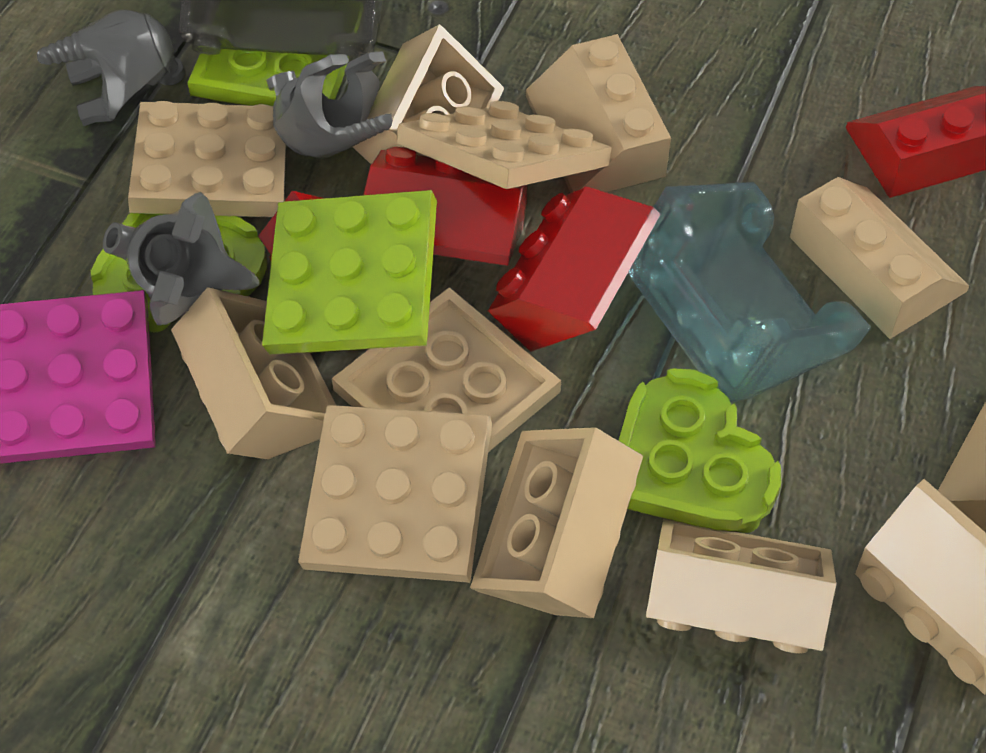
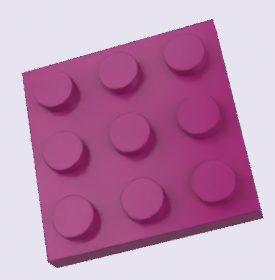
[0,290,156,464]

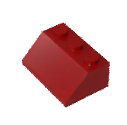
[846,86,986,198]
[363,147,528,266]
[488,186,660,352]

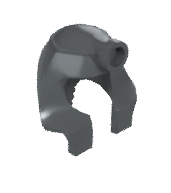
[37,10,185,126]
[266,51,393,159]
[103,192,259,325]

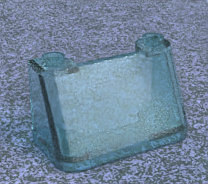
[629,182,871,402]

